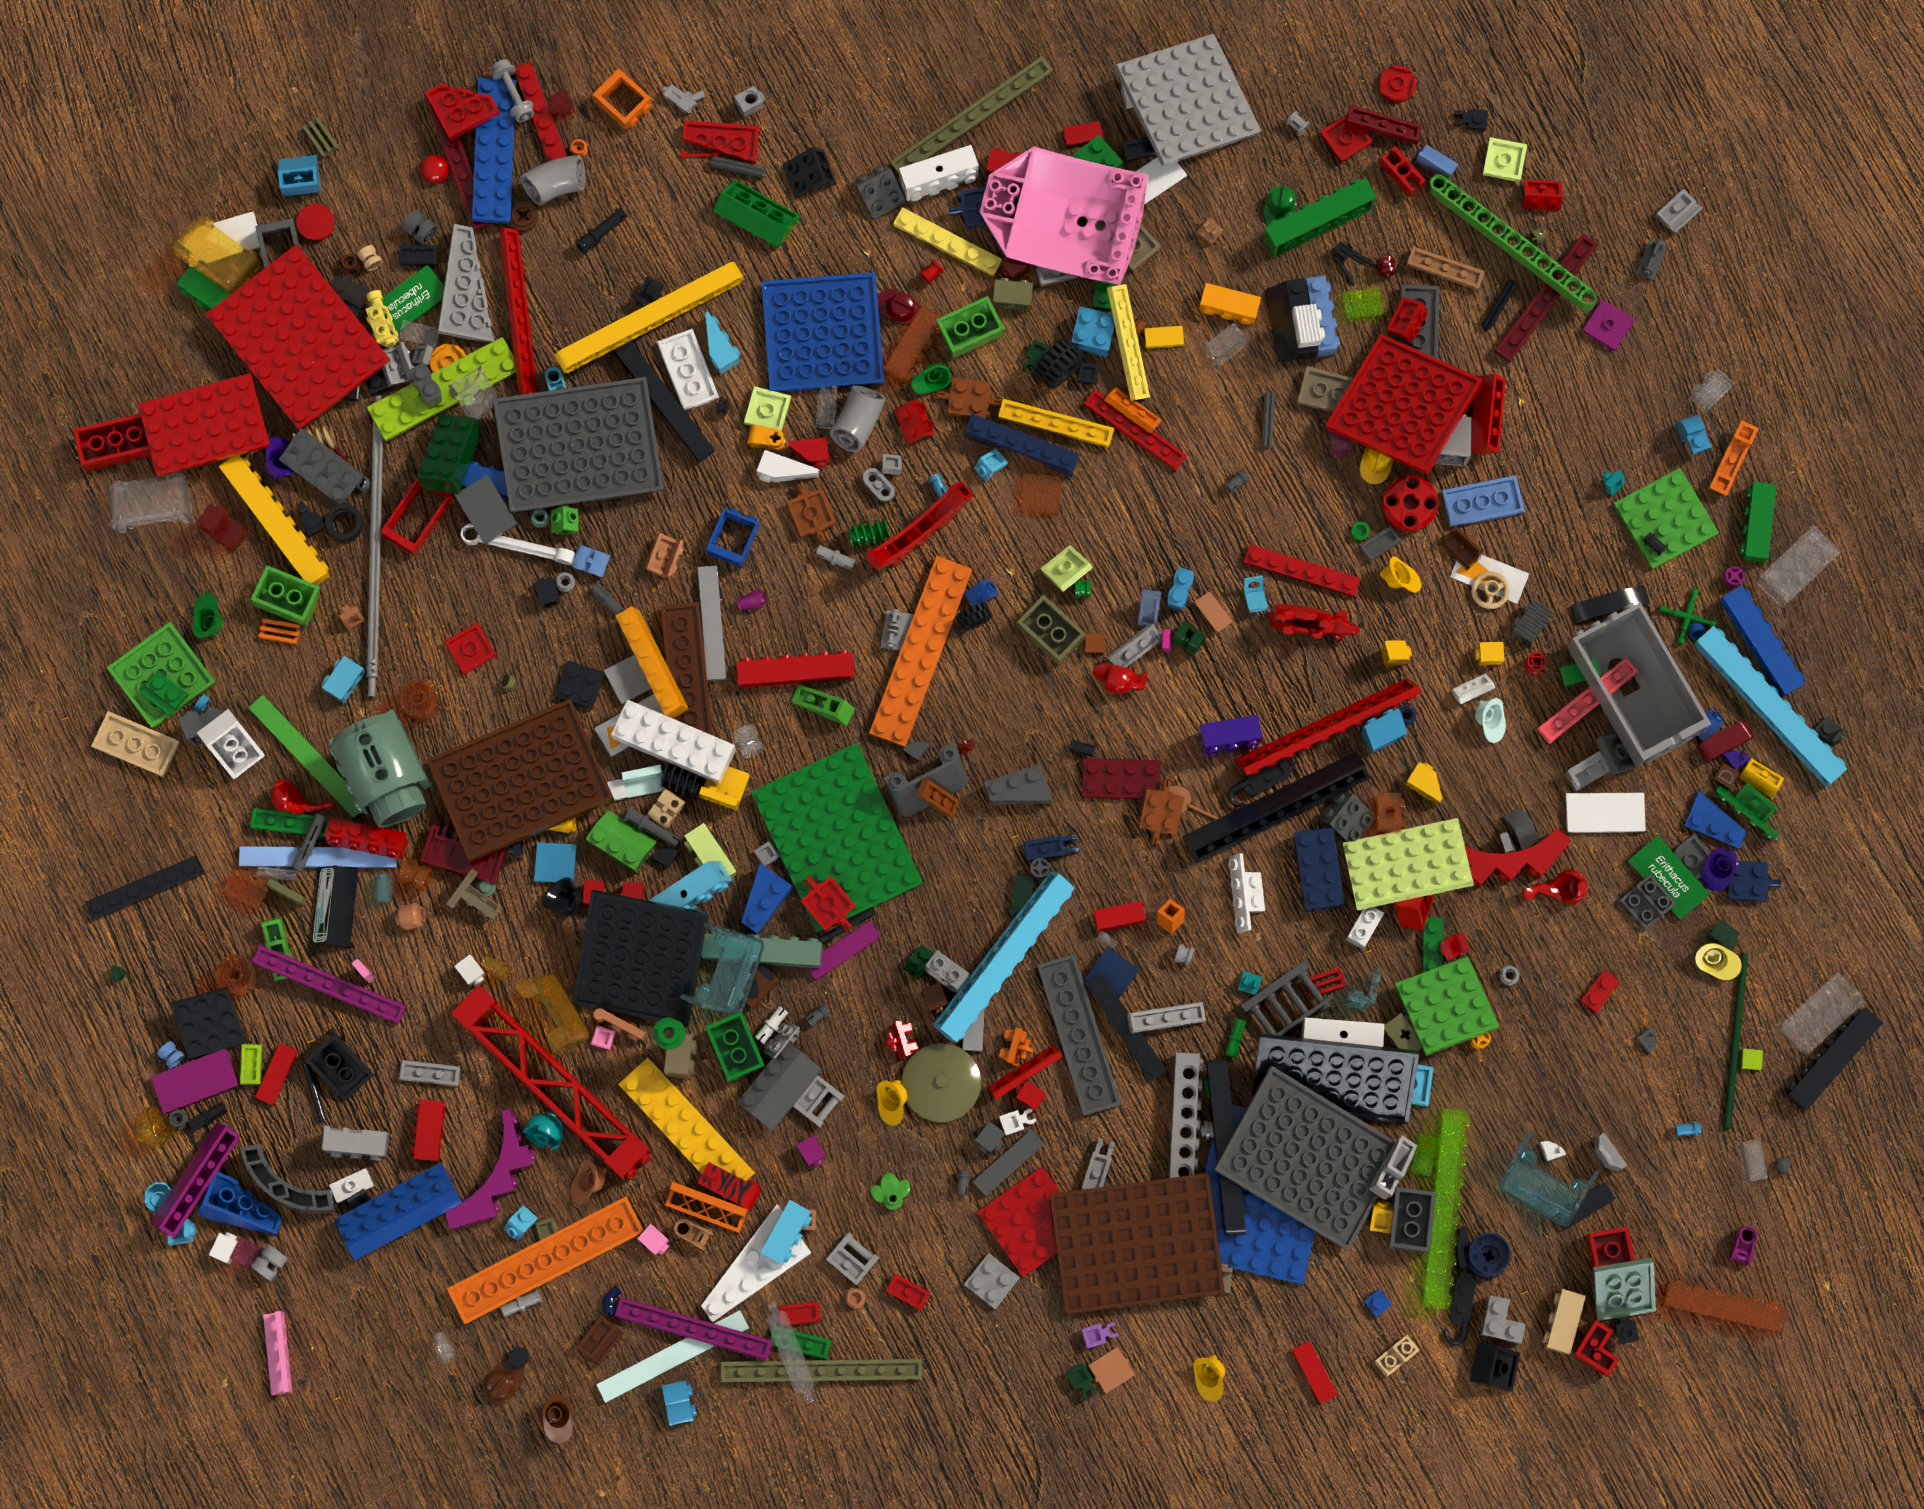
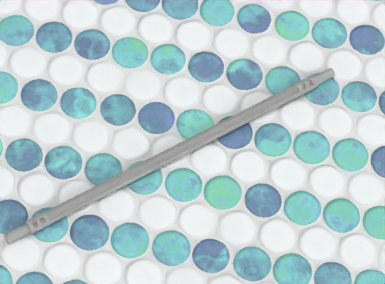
[366,396,383,697]

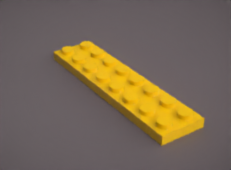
[619,1057,755,1200]

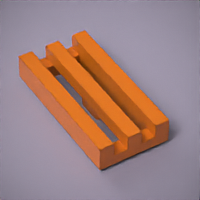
[258,618,301,645]

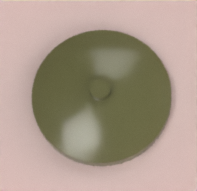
[902,1043,981,1123]

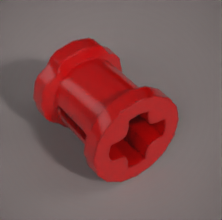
[919,259,944,285]

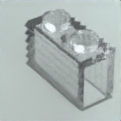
[1689,368,1735,413]
[1738,1139,1768,1183]

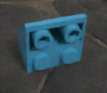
[278,155,321,196]
[1360,709,1407,754]

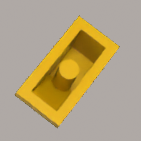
[1381,640,1412,668]
[1405,762,1442,805]

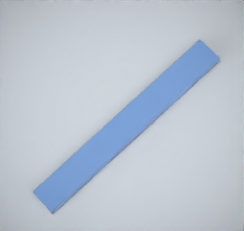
[239,847,397,868]

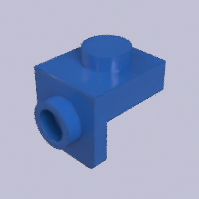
[964,579,998,606]
[1698,709,1724,741]

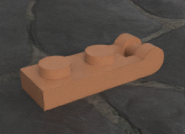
[594,1008,647,1042]

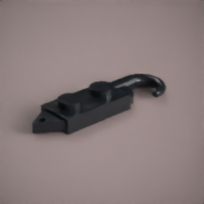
[1228,759,1296,807]
[1444,1266,1476,1345]

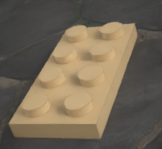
[91,711,180,778]

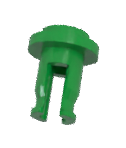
[653,1017,685,1050]

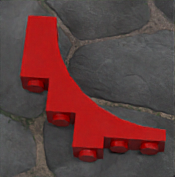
[865,481,974,570]
[1465,828,1572,887]

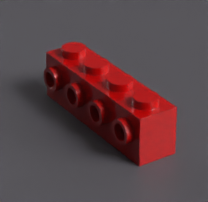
[1471,374,1506,455]
[325,817,409,860]

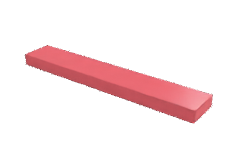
[1537,657,1639,744]

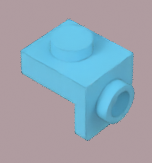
[504,1205,538,1241]
[167,1218,196,1246]

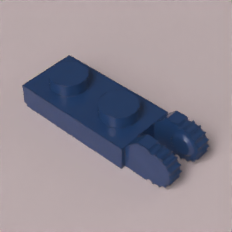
[1023,835,1080,862]

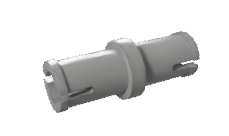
[815,545,856,571]
[501,1289,542,1317]

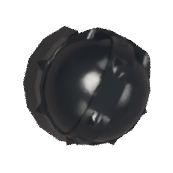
[542,877,583,917]

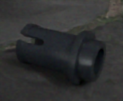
[1642,532,1667,556]
[1070,739,1096,757]

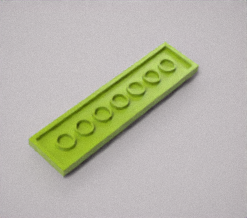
[367,337,516,442]

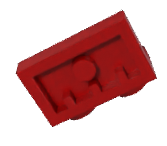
[1522,179,1563,211]
[1387,297,1428,343]

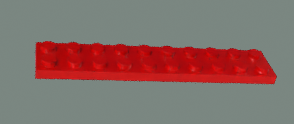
[1234,678,1421,775]

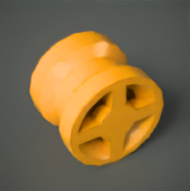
[1469,1033,1491,1049]

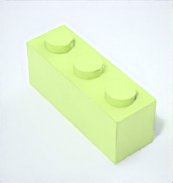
[684,823,737,878]

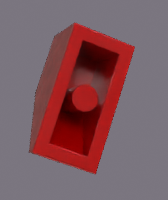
[788,437,830,468]

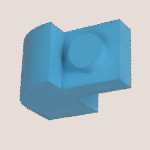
[1675,415,1711,455]

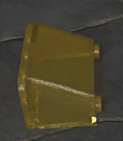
[169,215,261,295]
[514,974,589,1058]

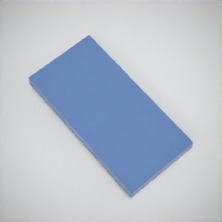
[1441,475,1525,528]

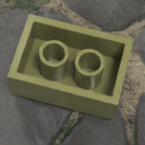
[1016,594,1086,666]

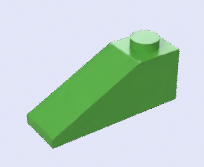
[791,684,855,726]

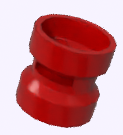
[1525,652,1547,675]

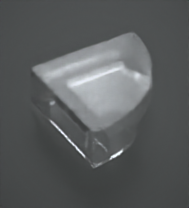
[1097,931,1118,949]

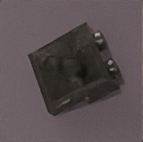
[330,274,370,320]

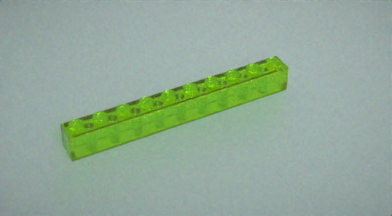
[1421,1108,1470,1311]

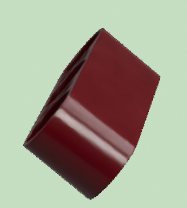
[1696,720,1754,763]

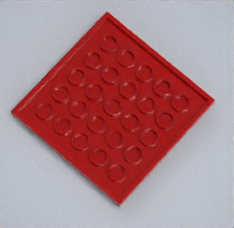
[1325,334,1483,475]

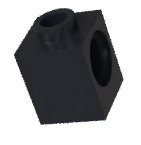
[534,577,561,609]

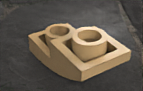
[1374,1335,1419,1377]

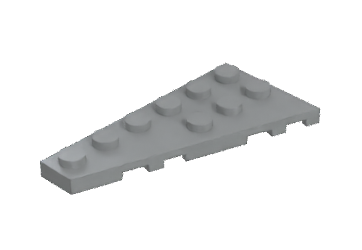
[437,224,494,344]

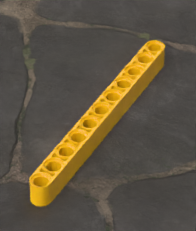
[554,262,744,373]

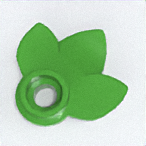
[870,1172,910,1210]

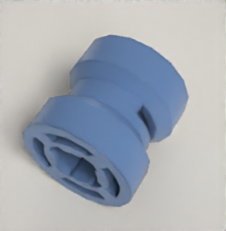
[157,1041,185,1069]

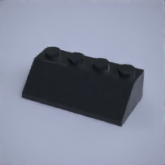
[1265,278,1317,363]

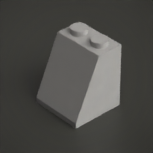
[1435,414,1471,467]

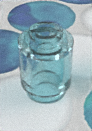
[373,874,393,903]

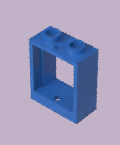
[706,508,760,568]

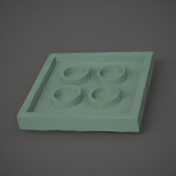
[1593,1258,1656,1321]

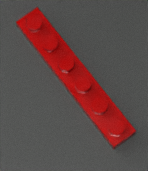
[514,62,567,161]
[1244,544,1360,597]

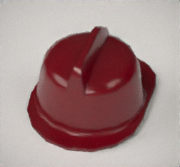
[877,289,920,324]

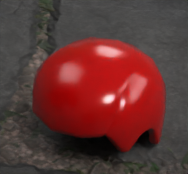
[420,155,450,184]

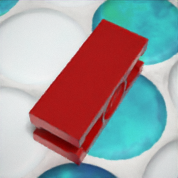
[1379,146,1426,198]
[1093,901,1146,932]

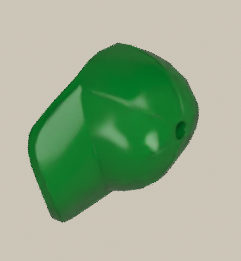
[911,363,951,394]

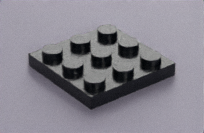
[170,987,246,1059]

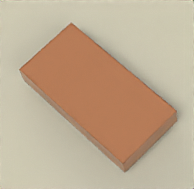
[1194,591,1233,633]

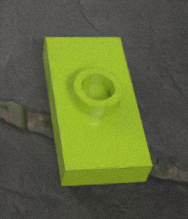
[240,1044,262,1085]

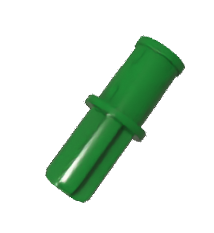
[1224,1019,1246,1059]

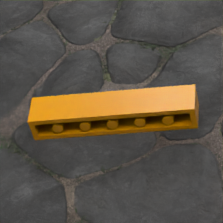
[616,606,689,719]

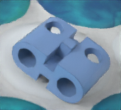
[571,545,610,578]

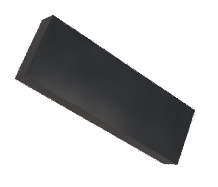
[1554,1182,1616,1230]

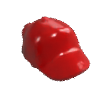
[1093,663,1148,694]

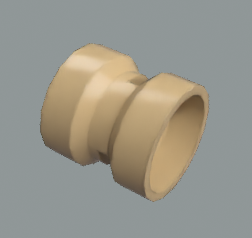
[357,245,383,271]

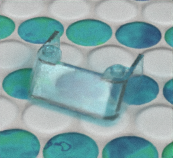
[680,923,764,1014]
[1500,1132,1600,1226]

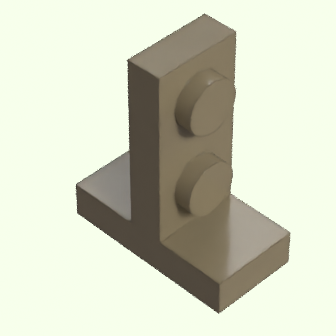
[446,869,502,920]

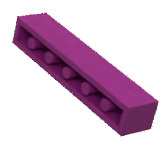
[150,1122,241,1238]

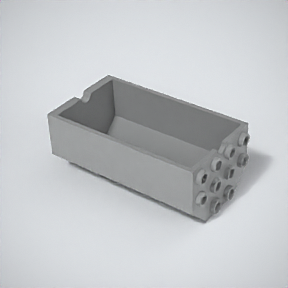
[1567,603,1711,768]

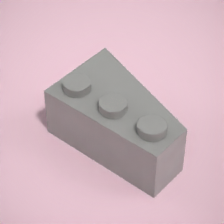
[322,1126,389,1161]

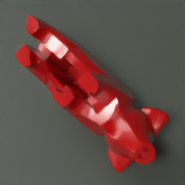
[1267,604,1359,641]

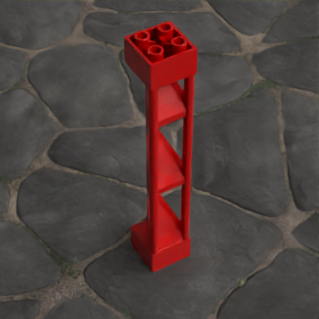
[451,985,652,1182]

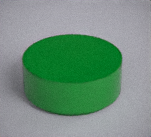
[1350,522,1370,542]

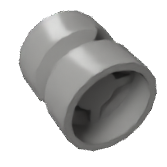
[250,1243,288,1281]

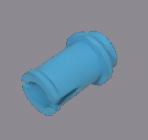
[928,473,947,499]
[1675,1121,1701,1137]

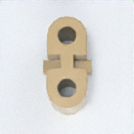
[647,789,686,830]

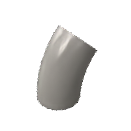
[520,155,586,206]
[830,386,886,452]

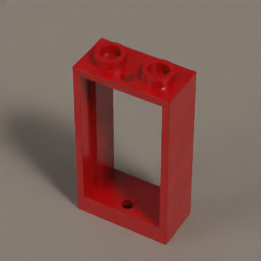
[380,478,453,556]

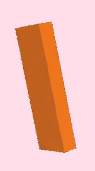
[1104,387,1162,434]

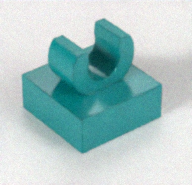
[1602,470,1625,496]
[1237,971,1262,996]

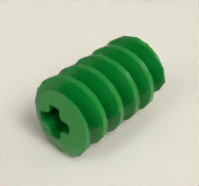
[848,518,890,548]

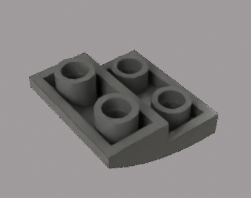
[1619,874,1677,931]

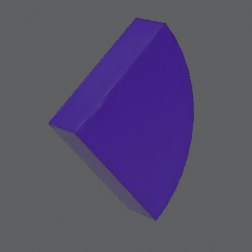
[1722,751,1750,770]

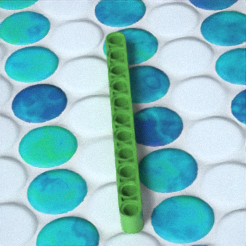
[1429,175,1597,311]

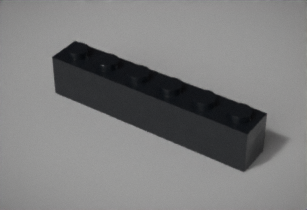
[1785,1007,1883,1112]

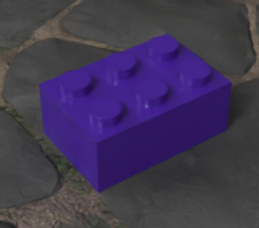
[1198,715,1262,757]

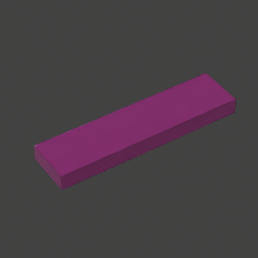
[807,921,881,980]

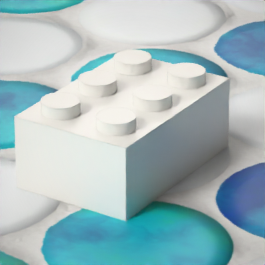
[197,709,265,779]

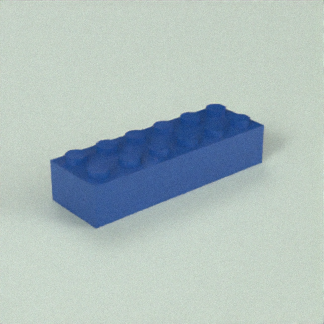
[334,1162,462,1260]

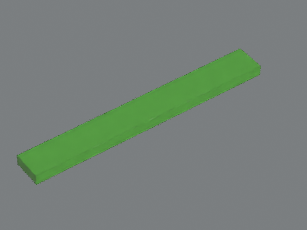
[248,695,362,819]

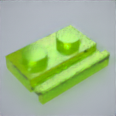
[1342,288,1385,321]

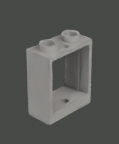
[925,950,969,995]

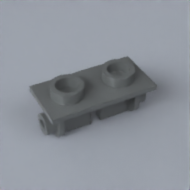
[1636,239,1667,280]

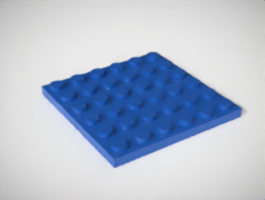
[761,272,884,392]

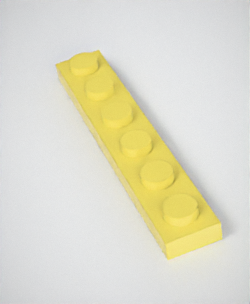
[893,207,1003,278]
[1107,284,1150,401]

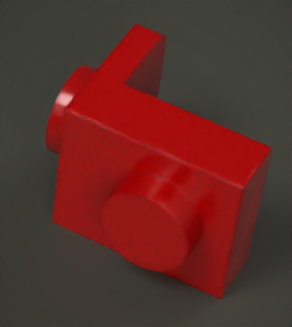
[1440,932,1470,960]

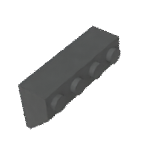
[737,1042,822,1132]

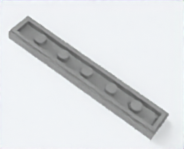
[698,566,726,681]

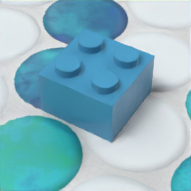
[1071,307,1115,357]

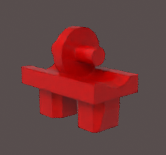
[883,1021,918,1060]

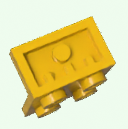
[699,766,750,811]

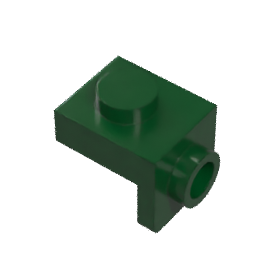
[904,944,934,980]

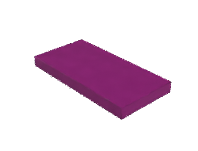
[151,1048,240,1114]

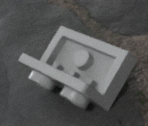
[382,342,414,388]

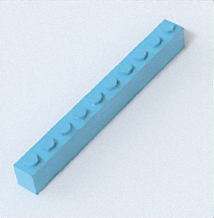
[1694,626,1847,788]
[932,871,1075,1042]

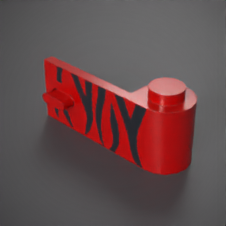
[697,1162,762,1211]

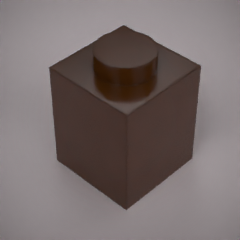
[921,982,948,1015]

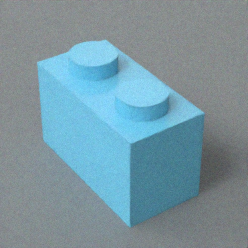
[322,656,366,704]

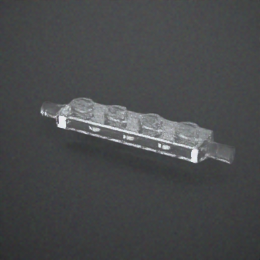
[766,1301,815,1405]

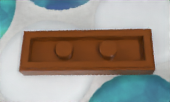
[916,778,959,818]

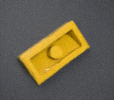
[1739,758,1784,798]

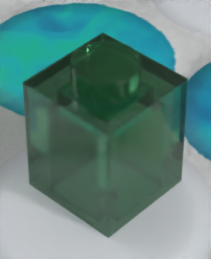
[1706,919,1740,949]

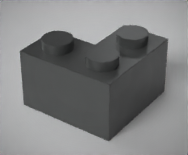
[178,707,222,747]

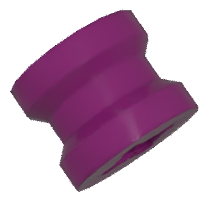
[1722,566,1745,589]

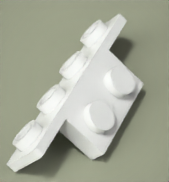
[1228,853,1265,933]

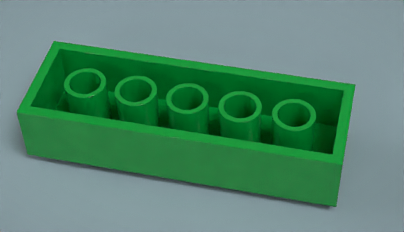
[1262,178,1377,259]

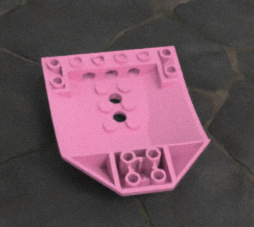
[980,146,1149,285]

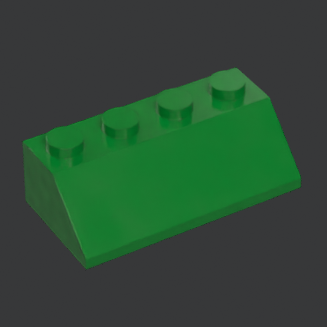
[713,180,801,248]

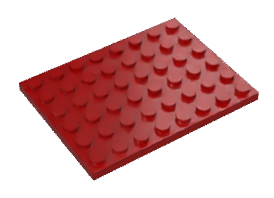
[205,244,391,430]

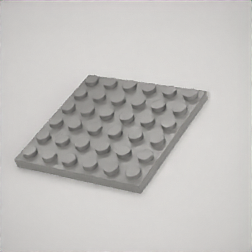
[1115,34,1261,166]

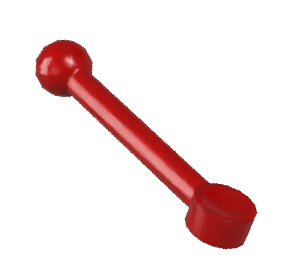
[680,151,720,159]

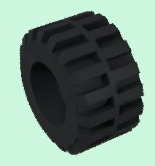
[1034,338,1083,389]

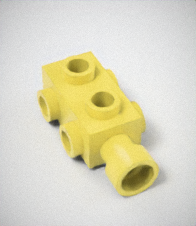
[366,290,399,347]

